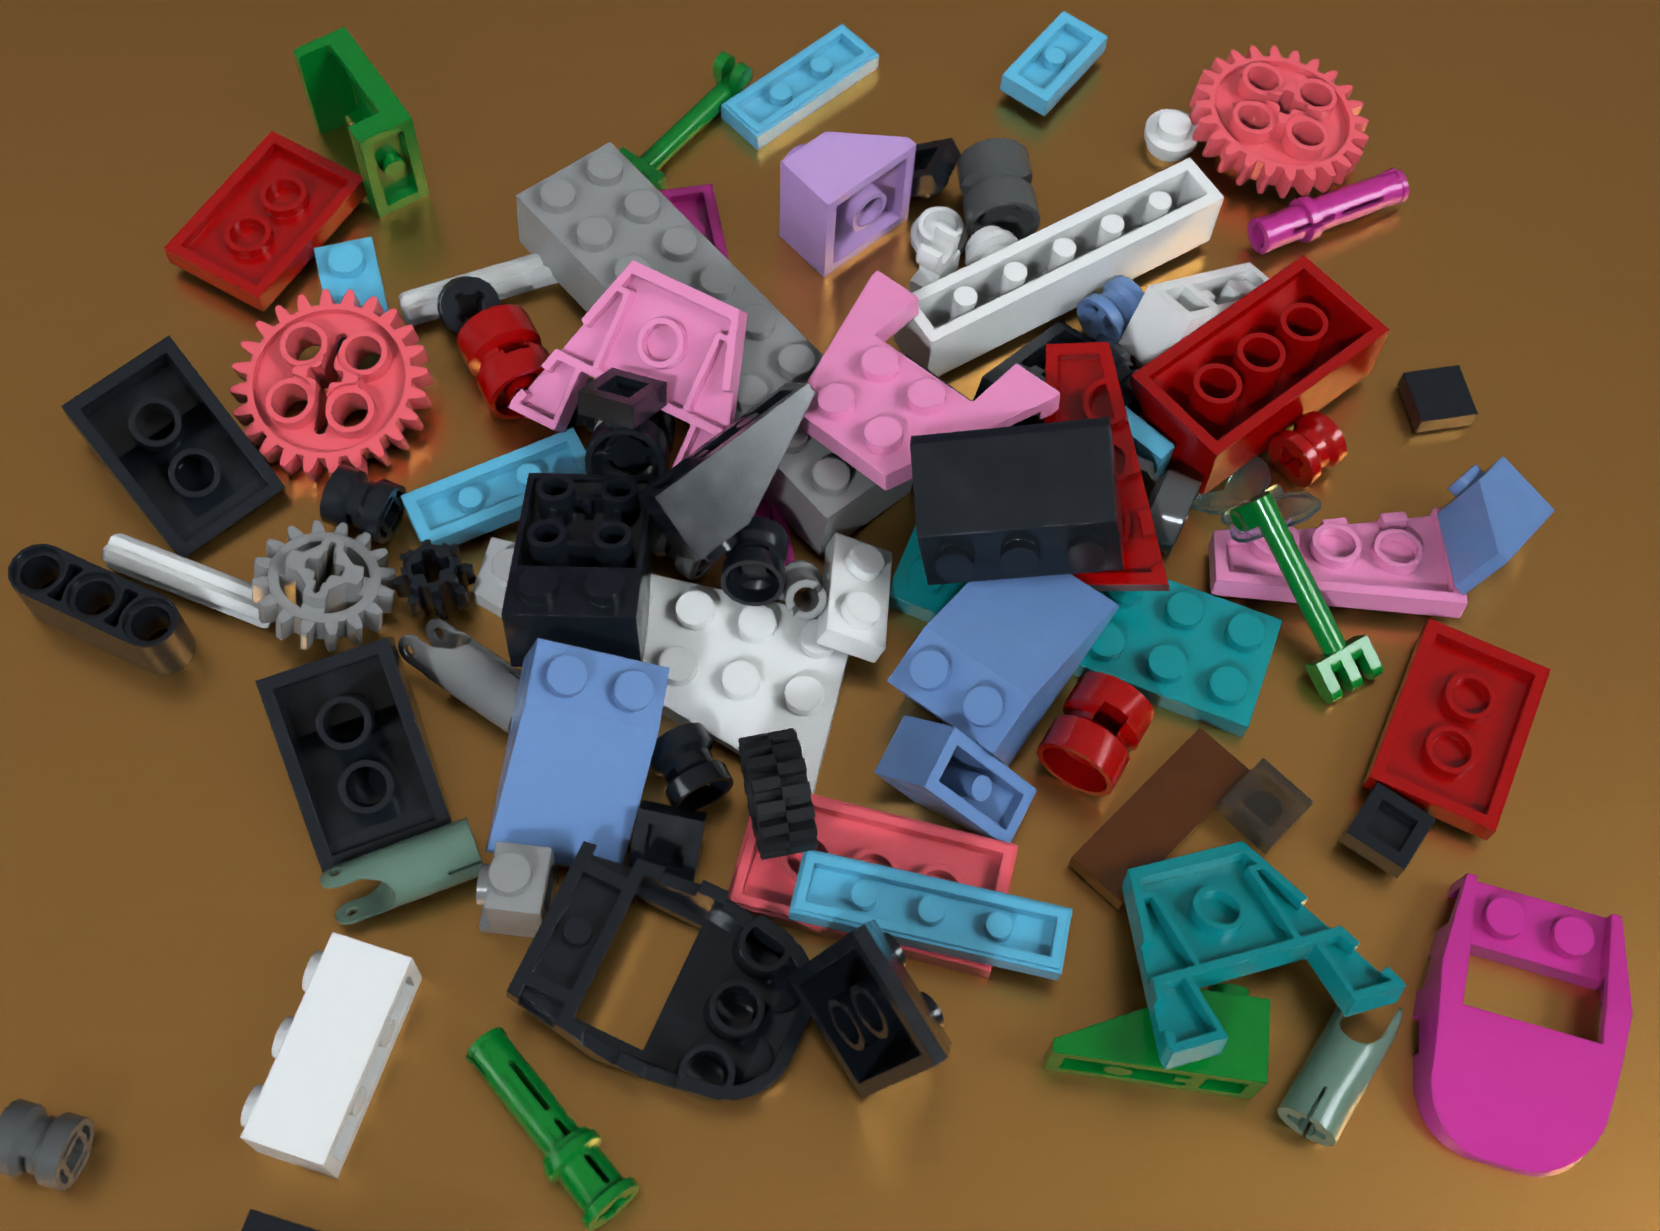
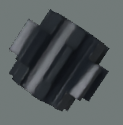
[393,539,476,621]

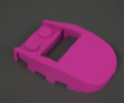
[1412,873,1633,1177]

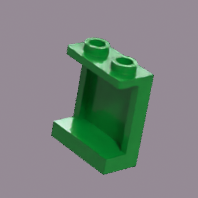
[293,26,430,218]

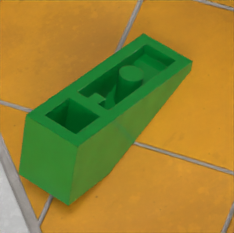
[1043,984,1270,1099]

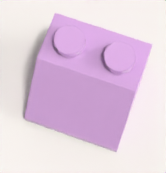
[779,131,916,277]

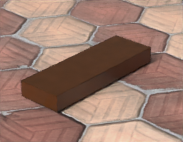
[1068,728,1250,910]

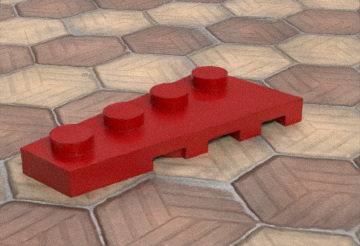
[1044,342,1170,591]

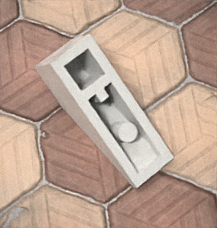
[1119,262,1270,368]

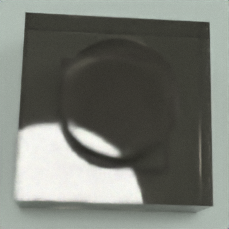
[1215,758,1314,855]

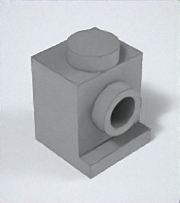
[476,841,559,938]

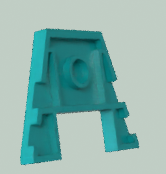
[1121,841,1406,1070]

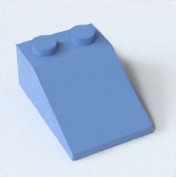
[887,574,1119,767]
[485,638,670,868]

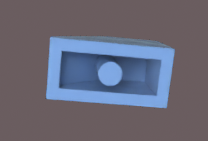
[1437,456,1555,595]
[874,715,1037,843]

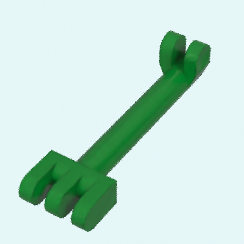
[619,51,752,190]
[1230,491,1383,704]

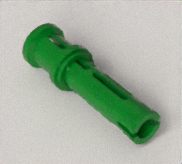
[465,1027,640,1231]

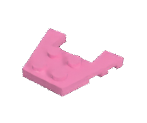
[508,260,748,468]
[799,271,1060,491]

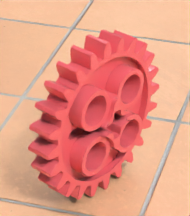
[1189,46,1369,198]
[229,289,434,482]

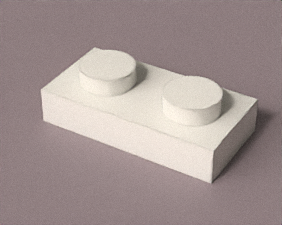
[816,532,892,663]

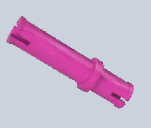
[1247,168,1409,254]

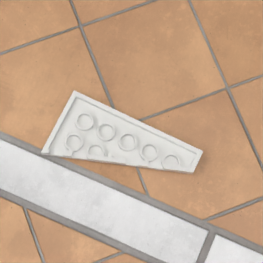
[472,537,850,794]

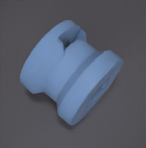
[1077,275,1145,343]

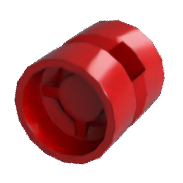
[456,304,550,420]
[1036,671,1155,796]

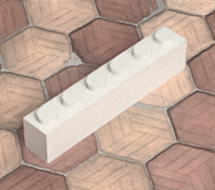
[894,158,1224,377]

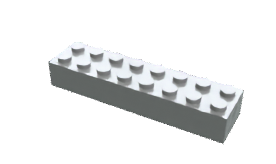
[516,142,913,557]

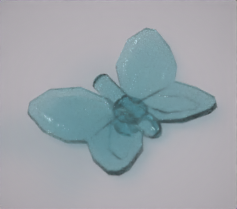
[1192,456,1321,543]

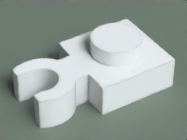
[909,222,961,293]

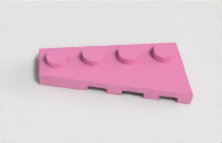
[1209,507,1468,618]

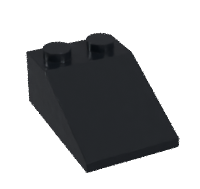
[61,336,286,558]
[255,636,453,873]
[787,920,952,1098]

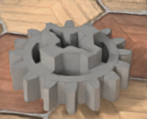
[252,520,396,652]

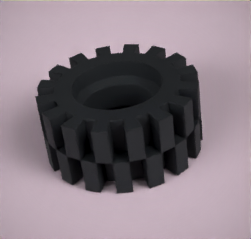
[738,728,818,860]

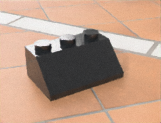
[910,417,1124,585]

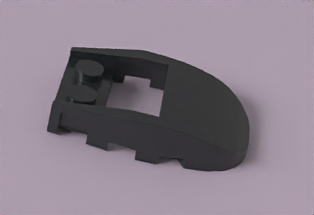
[506,841,810,1101]

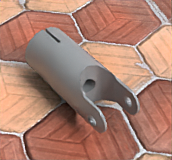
[398,618,521,734]

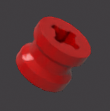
[1268,411,1347,487]

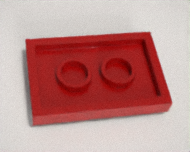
[164,131,366,312]
[1362,618,1551,841]

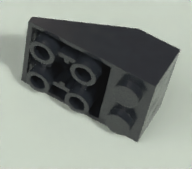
[501,473,655,667]

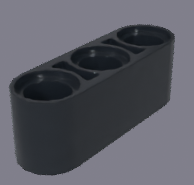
[8,544,195,675]

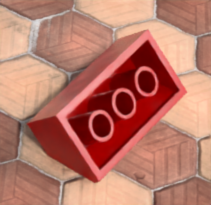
[1129,255,1390,495]

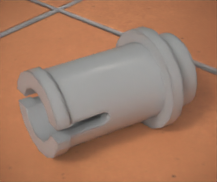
[778,560,827,620]

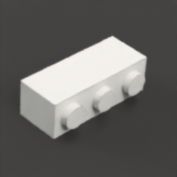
[240,932,423,1179]

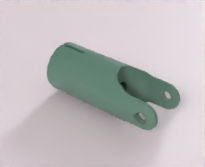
[320,817,483,925]
[1277,1006,1403,1146]

